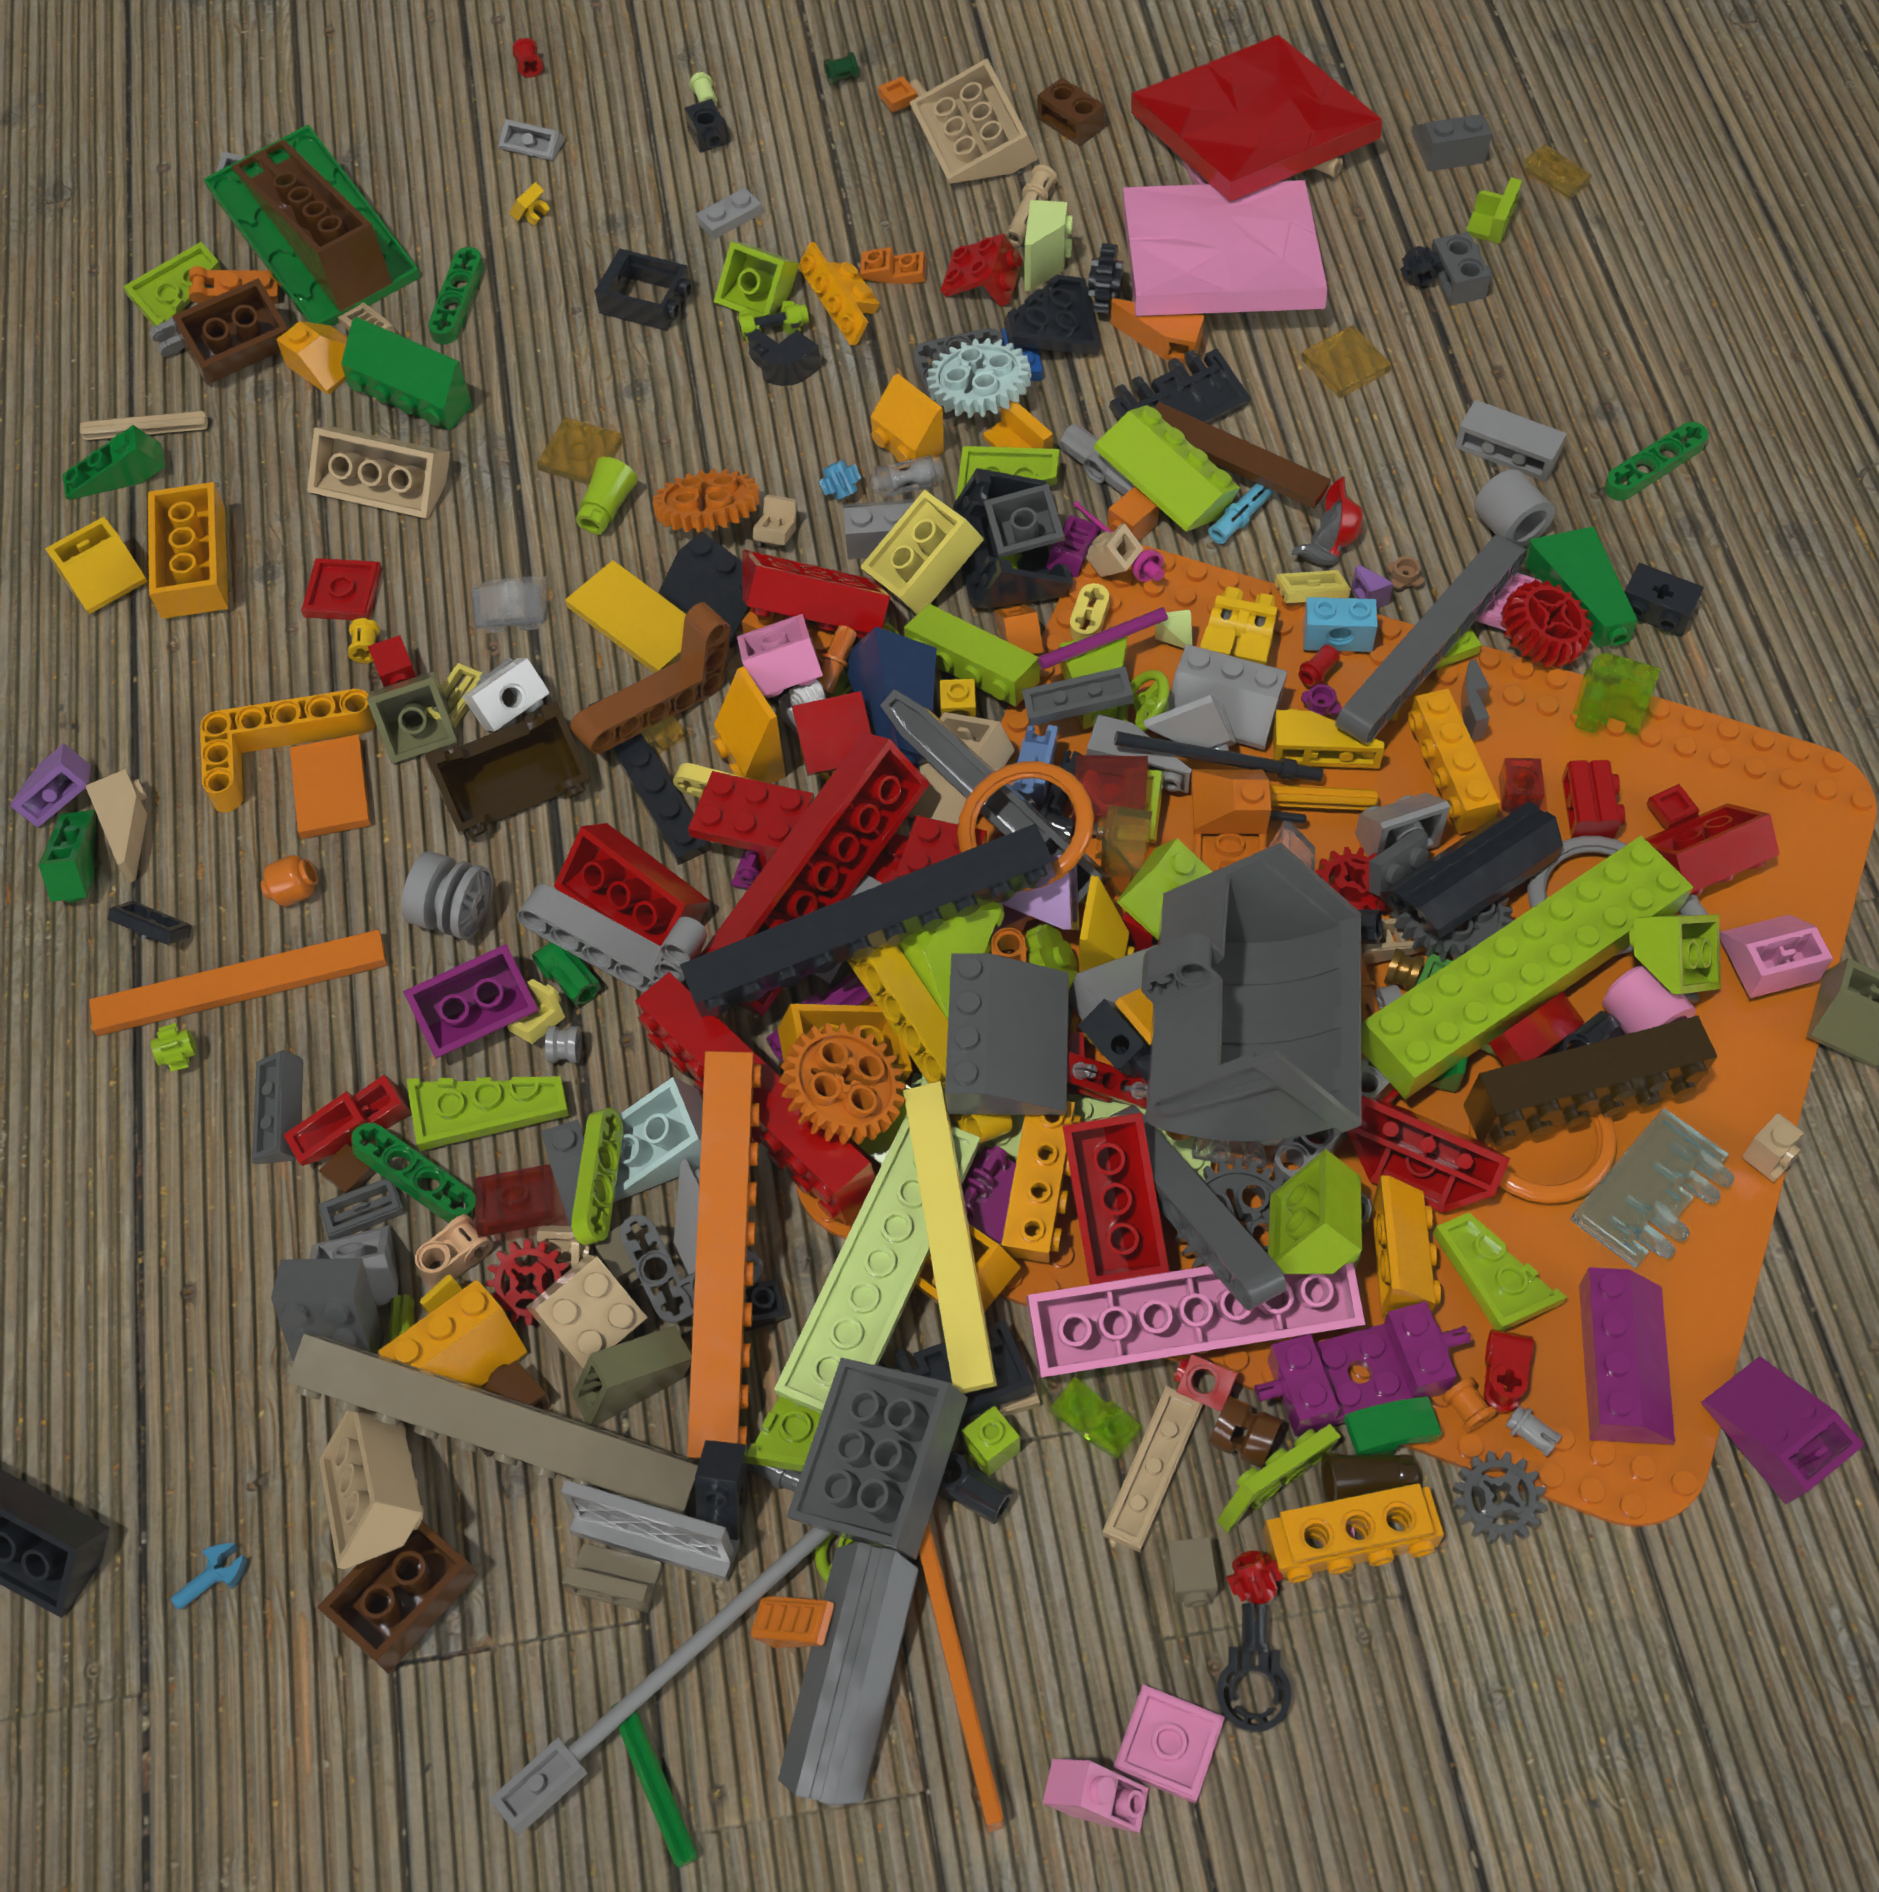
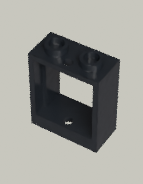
[594,248,692,331]

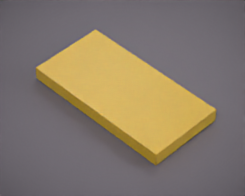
[565,560,686,673]

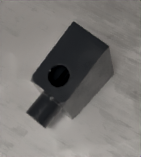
[1078,999,1150,1085]

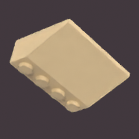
[909,58,1038,184]

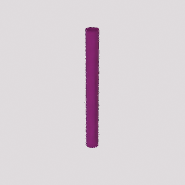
[1037,607,1168,670]

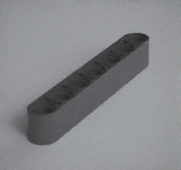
[1111,1105,1287,1311]

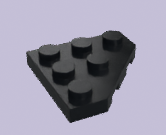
[1004,275,1101,355]

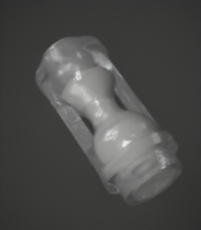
[870,455,945,499]

